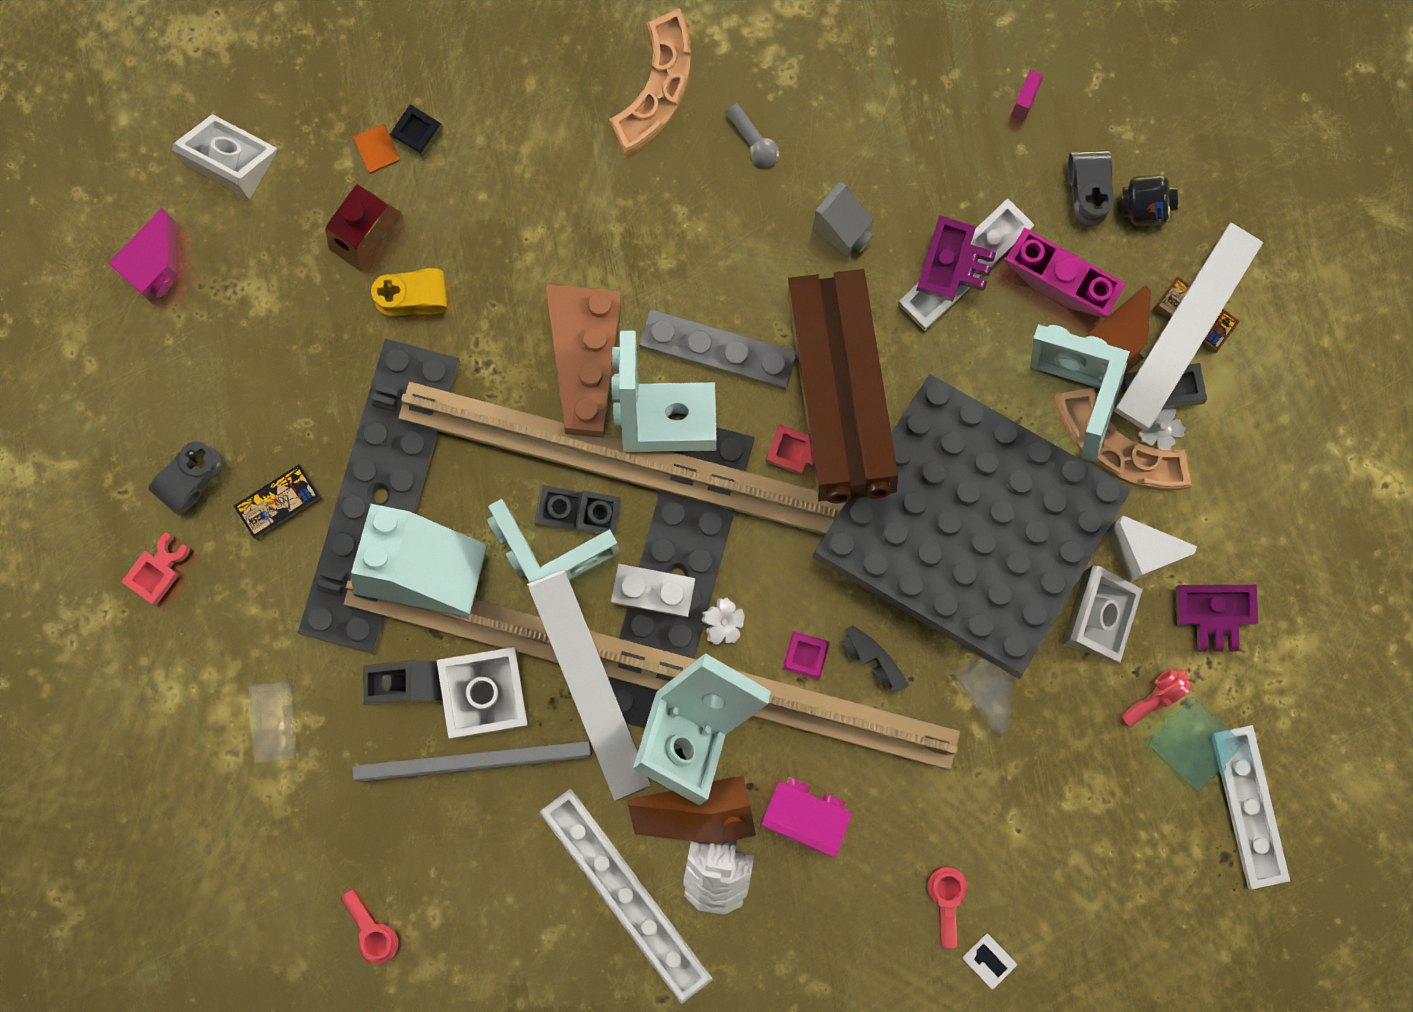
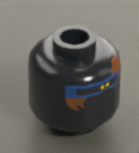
[1123,175,1178,226]

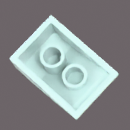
[351,504,487,617]

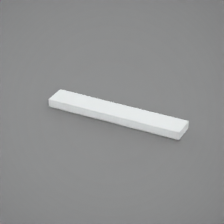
[1114,222,1263,432]
[527,569,651,801]
[539,788,713,1004]

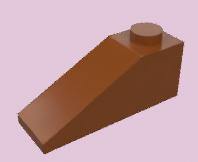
[627,775,756,844]

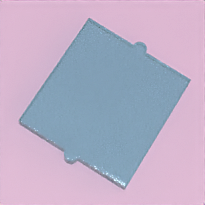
[1148,697,1245,791]

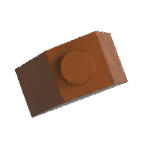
[1086,285,1151,373]

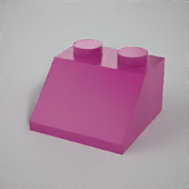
[760,777,852,858]

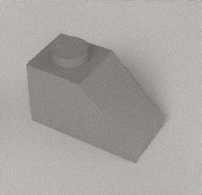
[812,181,874,258]

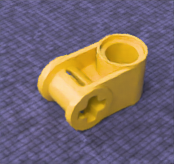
[371,268,448,317]

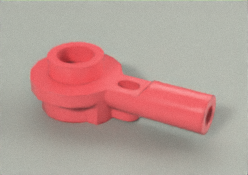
[1120,669,1192,728]
[927,867,967,948]
[340,890,398,964]

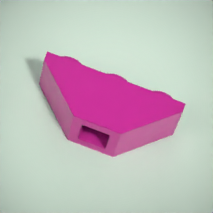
[1005,227,1126,318]

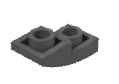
[534,485,621,536]
[841,625,909,695]

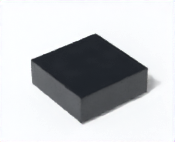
[389,104,443,158]

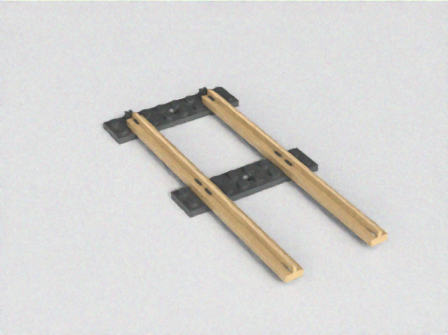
[298,338,960,770]

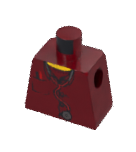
[325,184,402,271]

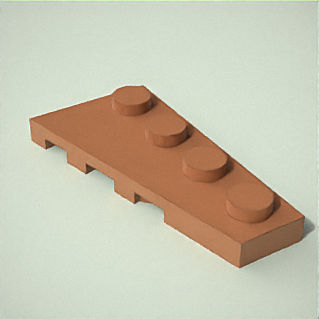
[545,284,621,437]

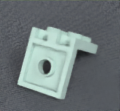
[1030,324,1130,463]
[612,331,716,452]
[487,499,621,583]
[633,653,771,806]

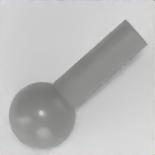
[725,103,780,168]

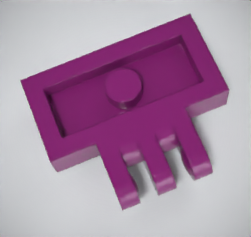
[916,215,996,302]
[1176,584,1258,652]

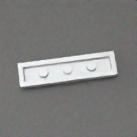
[898,198,1034,331]
[1211,725,1290,889]

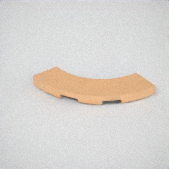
[609,8,691,156]
[1054,387,1192,490]

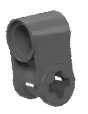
[1068,150,1114,227]
[148,442,222,516]

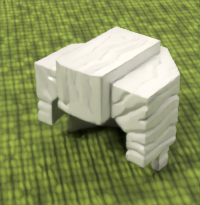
[683,840,754,915]

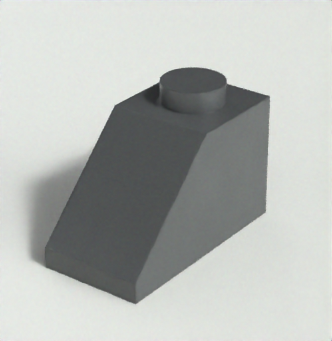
[363,660,443,705]

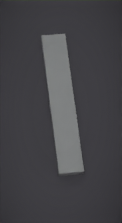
[352,741,592,782]

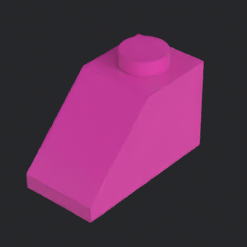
[108,208,177,302]

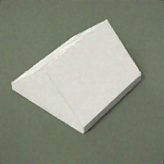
[172,114,278,200]
[1107,516,1197,582]
[1062,565,1143,663]
[437,647,528,739]

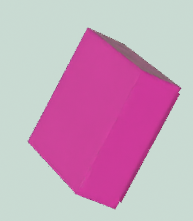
[1011,70,1043,120]
[782,631,830,680]

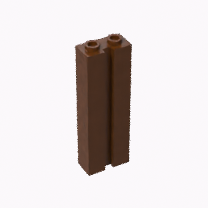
[788,269,898,504]

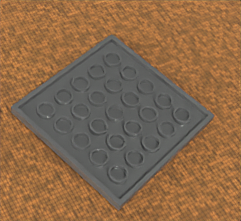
[812,374,1132,680]

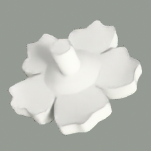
[1138,408,1186,450]
[702,597,745,645]

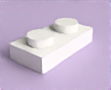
[611,564,695,618]

